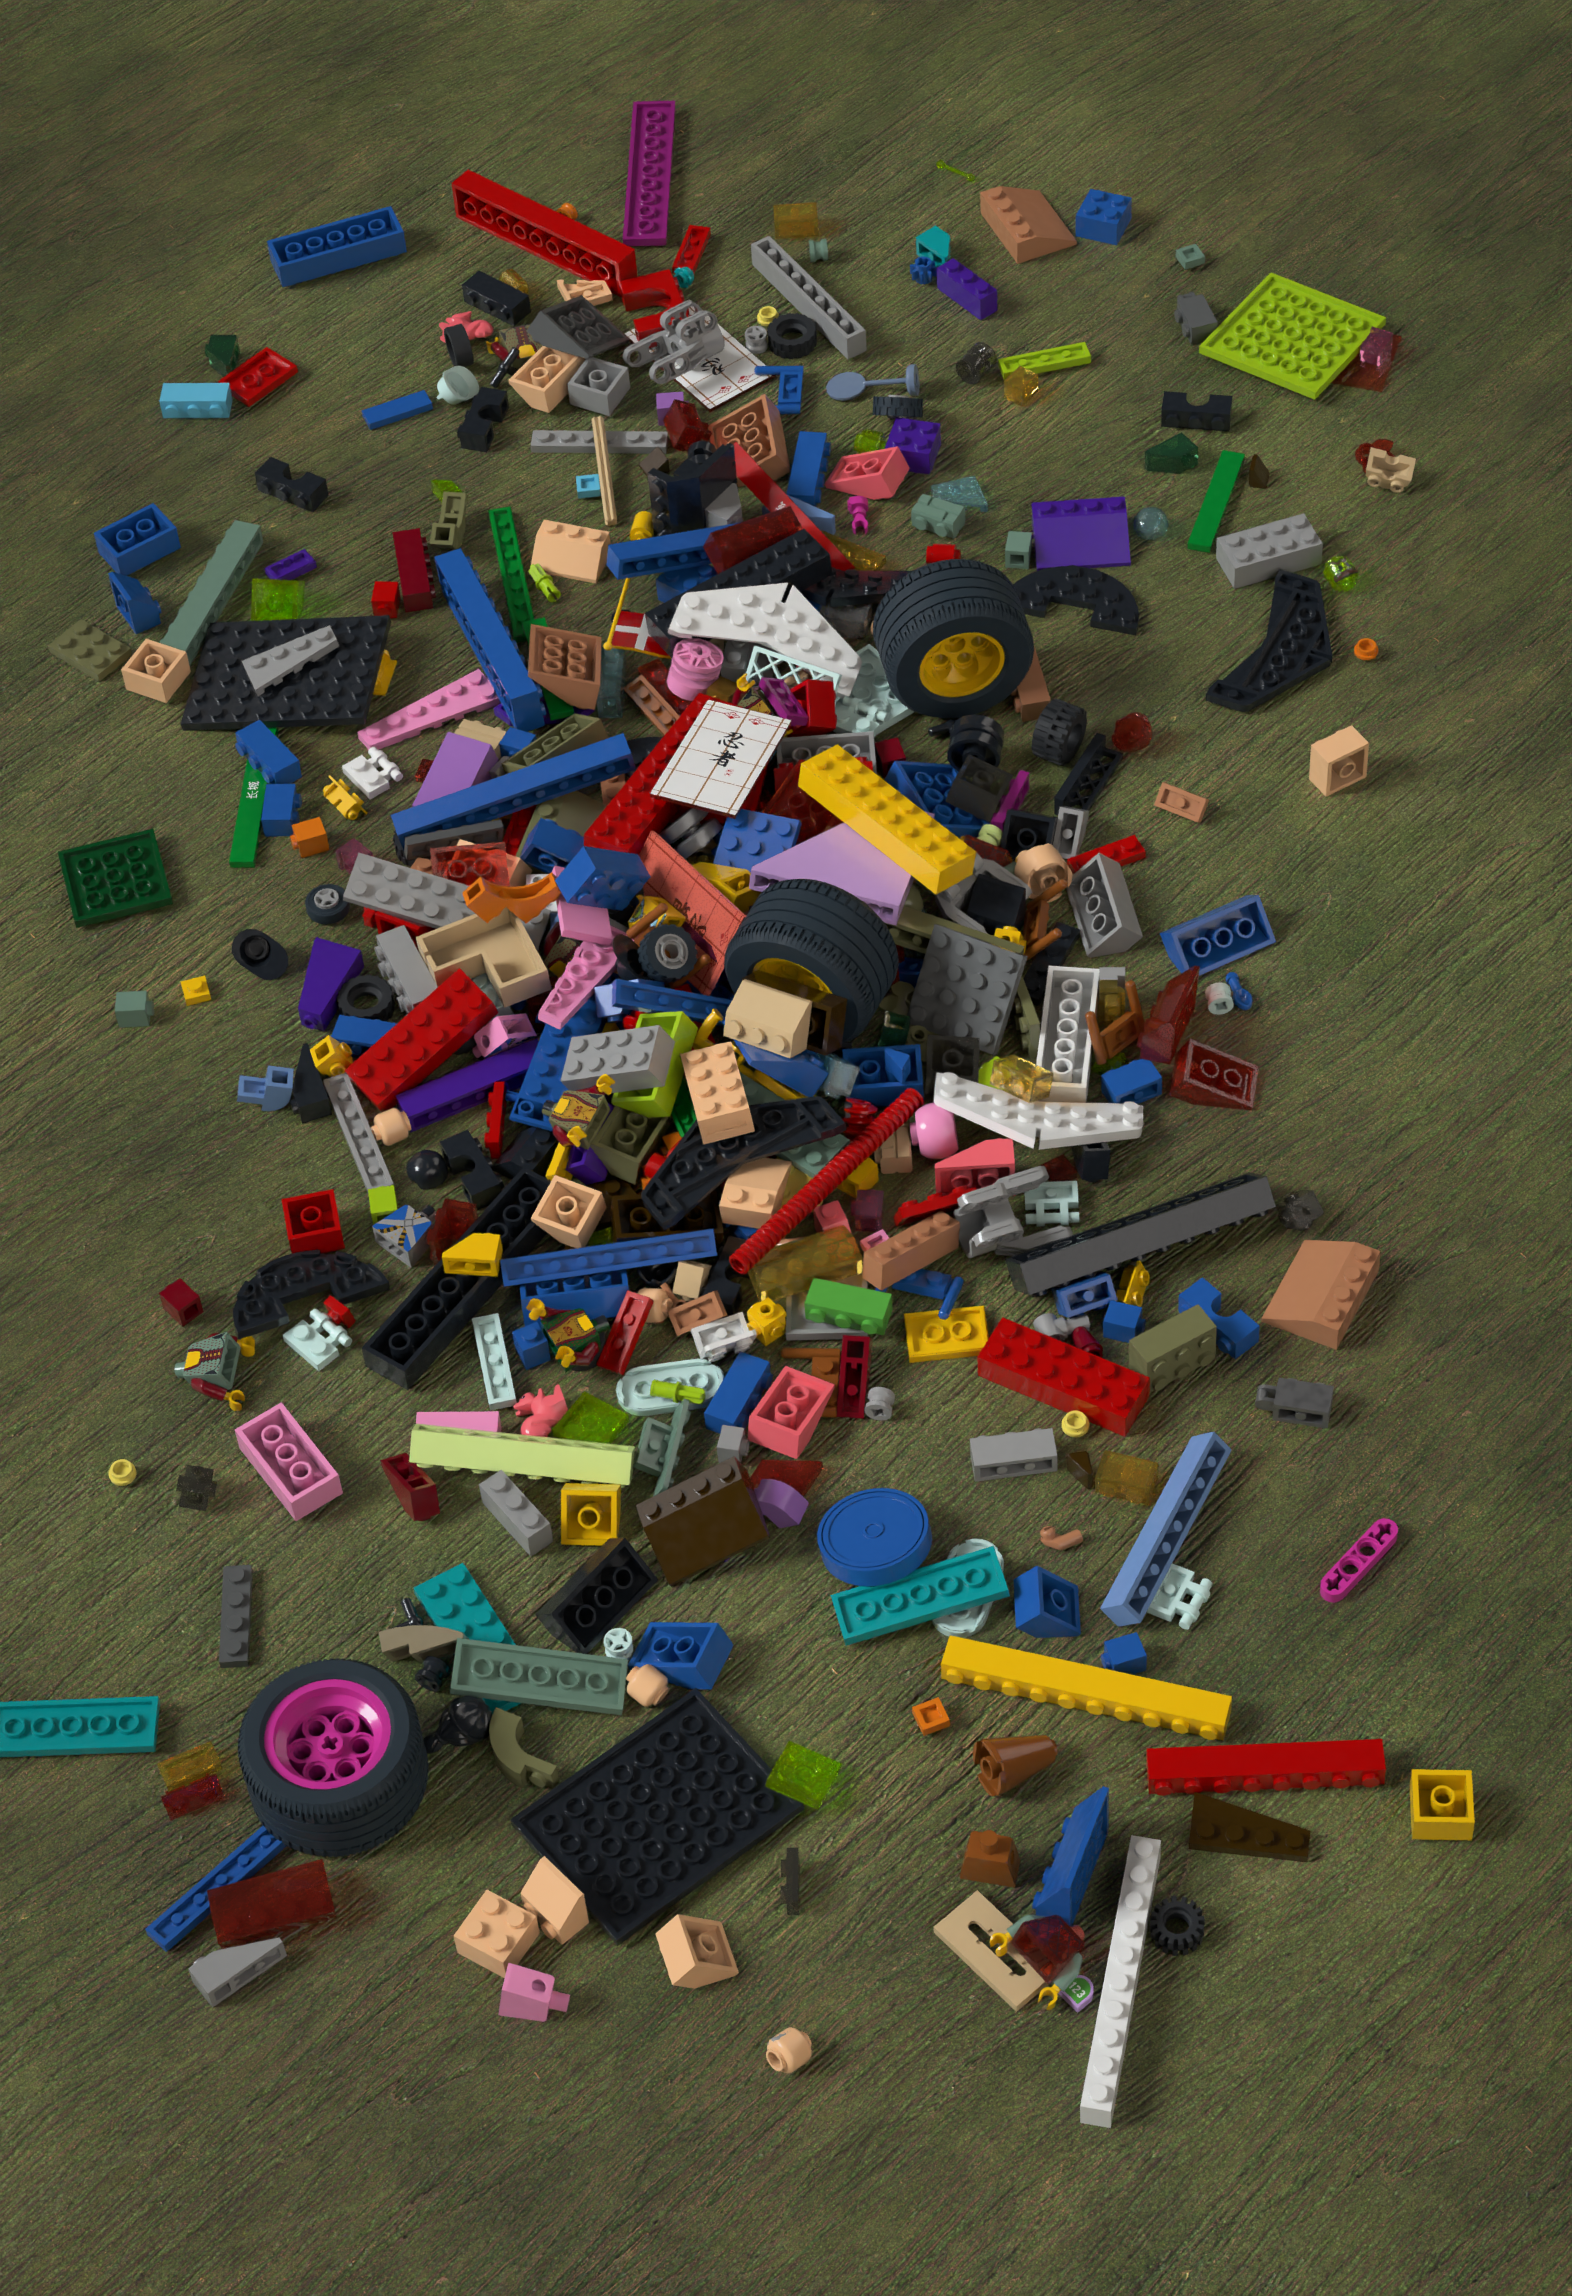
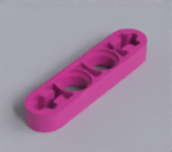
[1320,1518,1398,1603]

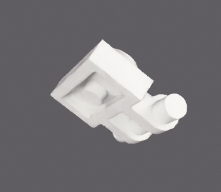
[342,747,403,799]

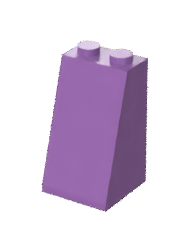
[412,732,499,807]

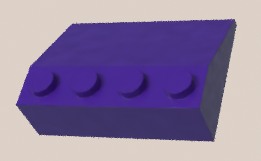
[1032,497,1131,571]

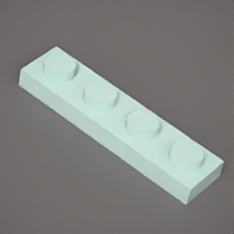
[472,1313,516,1411]

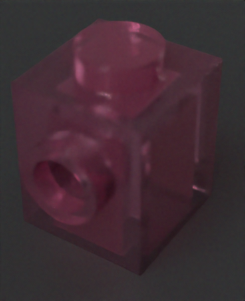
[851,1189,885,1232]

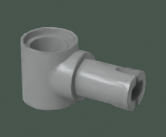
[1033,1313,1090,1342]

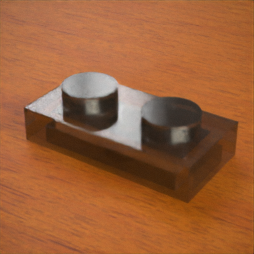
[781,1848,800,1915]

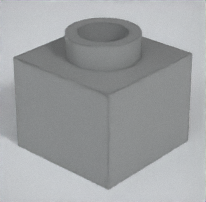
[717,1425,749,1463]

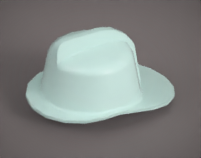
[437,366,479,405]

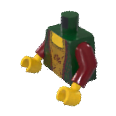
[526,1298,610,1372]

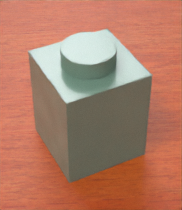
[1005,531,1032,569]
[115,991,154,1028]

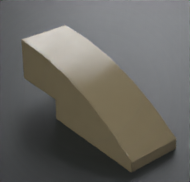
[379,1625,469,1664]

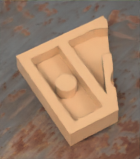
[557,279,613,306]

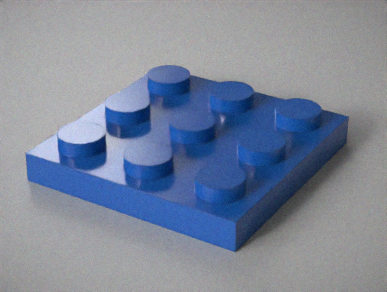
[713,809,802,872]

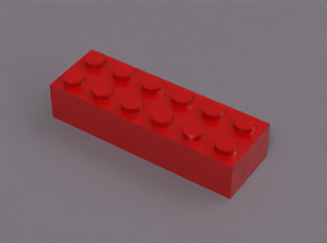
[345,968,499,1113]
[977,1317,1150,1437]

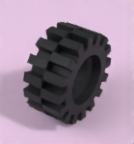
[1150,1896,1205,1956]

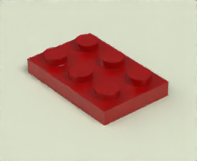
[218,347,298,407]
[893,1185,977,1227]

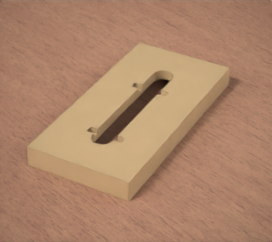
[934,1890,1060,2012]

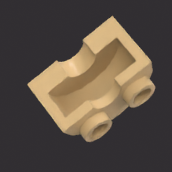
[1366,447,1416,493]

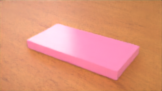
[552,866,612,946]

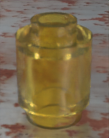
[499,269,529,294]

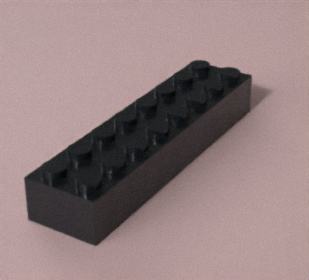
[645,529,833,658]

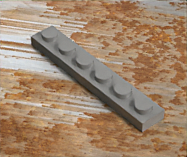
[531,430,668,454]
[323,1073,395,1192]

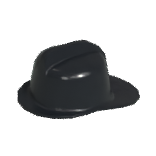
[232,929,288,980]
[612,934,655,981]

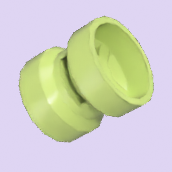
[972,824,1003,856]

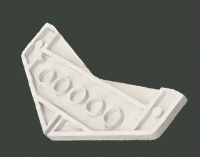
[668,583,862,699]
[934,1072,1143,1150]

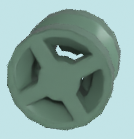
[809,239,828,262]

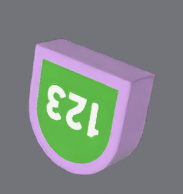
[1058,1975,1094,2013]

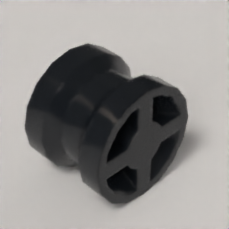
[415,1656,451,1692]

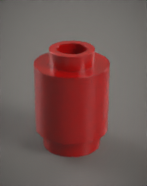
[926,544,961,564]

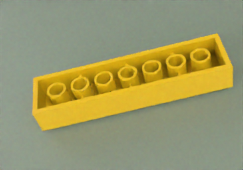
[798,744,976,895]

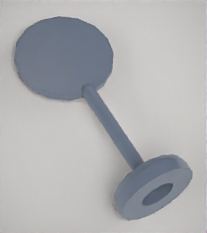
[826,364,920,401]

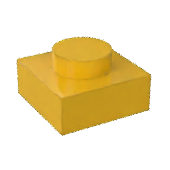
[180,976,211,1006]

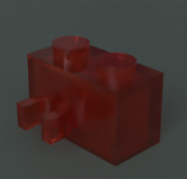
[663,399,712,452]

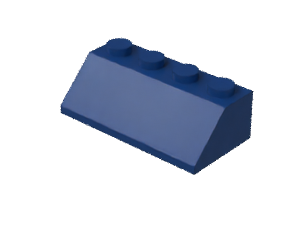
[1160,895,1276,980]

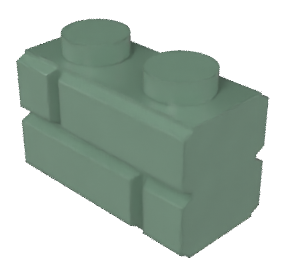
[911,494,966,539]

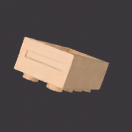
[680,1041,755,1145]

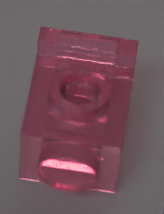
[1360,326,1393,366]
[335,838,374,874]

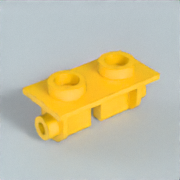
[373,649,397,696]
[323,776,368,820]
[1116,1260,1150,1307]

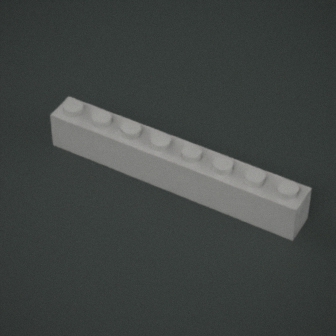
[751,236,867,359]

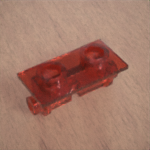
[161,1773,225,1821]

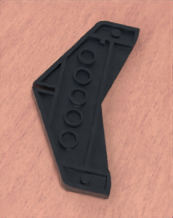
[800,567,912,607]
[1206,569,1332,712]
[641,1096,847,1230]

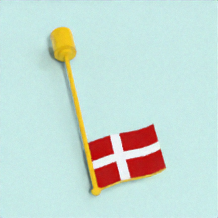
[603,511,672,659]

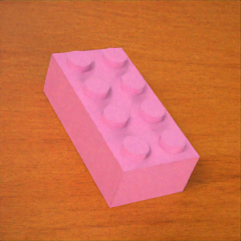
[235,1402,343,1521]

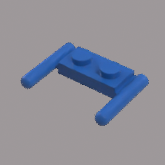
[754,366,804,415]
[875,1269,964,1320]

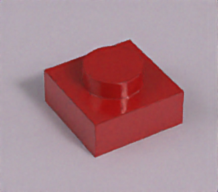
[323,1295,356,1328]

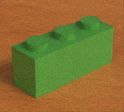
[804,1278,893,1335]

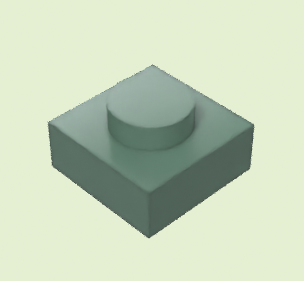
[1176,244,1205,270]

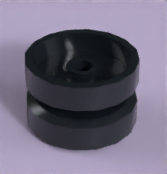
[947,714,1004,776]

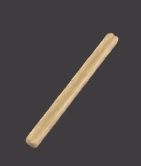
[592,416,617,526]

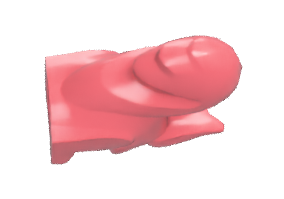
[439,311,494,343]
[513,1384,569,1437]

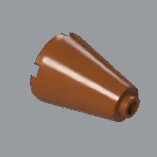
[973,1735,1058,1796]

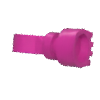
[847,496,869,535]

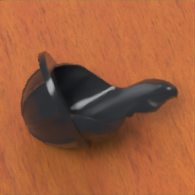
[423,1696,492,1754]

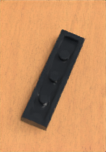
[1023,922,1080,1006]

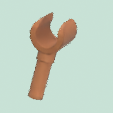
[660,1282,687,1308]

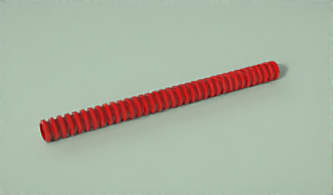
[729,1088,924,1274]

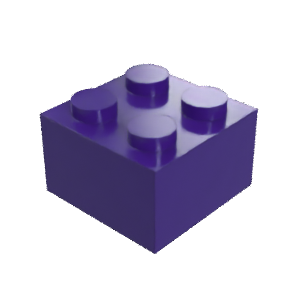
[885,417,941,475]

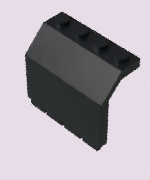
[647,443,738,537]

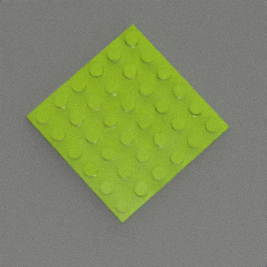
[1199,273,1386,400]

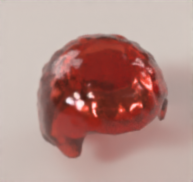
[1111,712,1153,752]

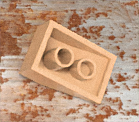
[719,1158,792,1229]

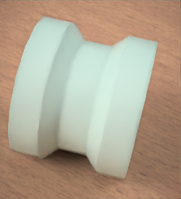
[1205,982,1234,1015]
[604,1628,634,1661]

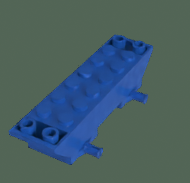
[505,961,619,1131]

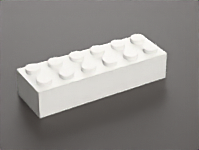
[1034,966,1099,1103]

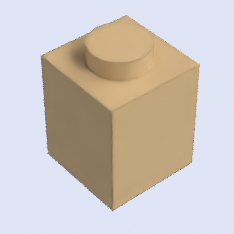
[673,1260,712,1302]

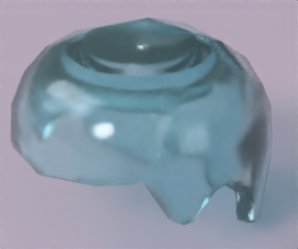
[1133,507,1169,540]

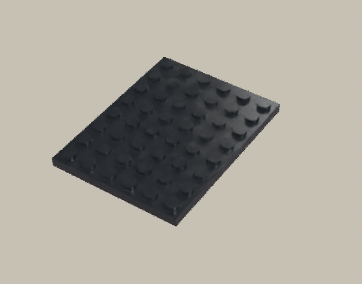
[181,615,391,731]
[510,1688,804,1946]

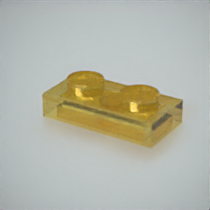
[157,1741,223,1792]

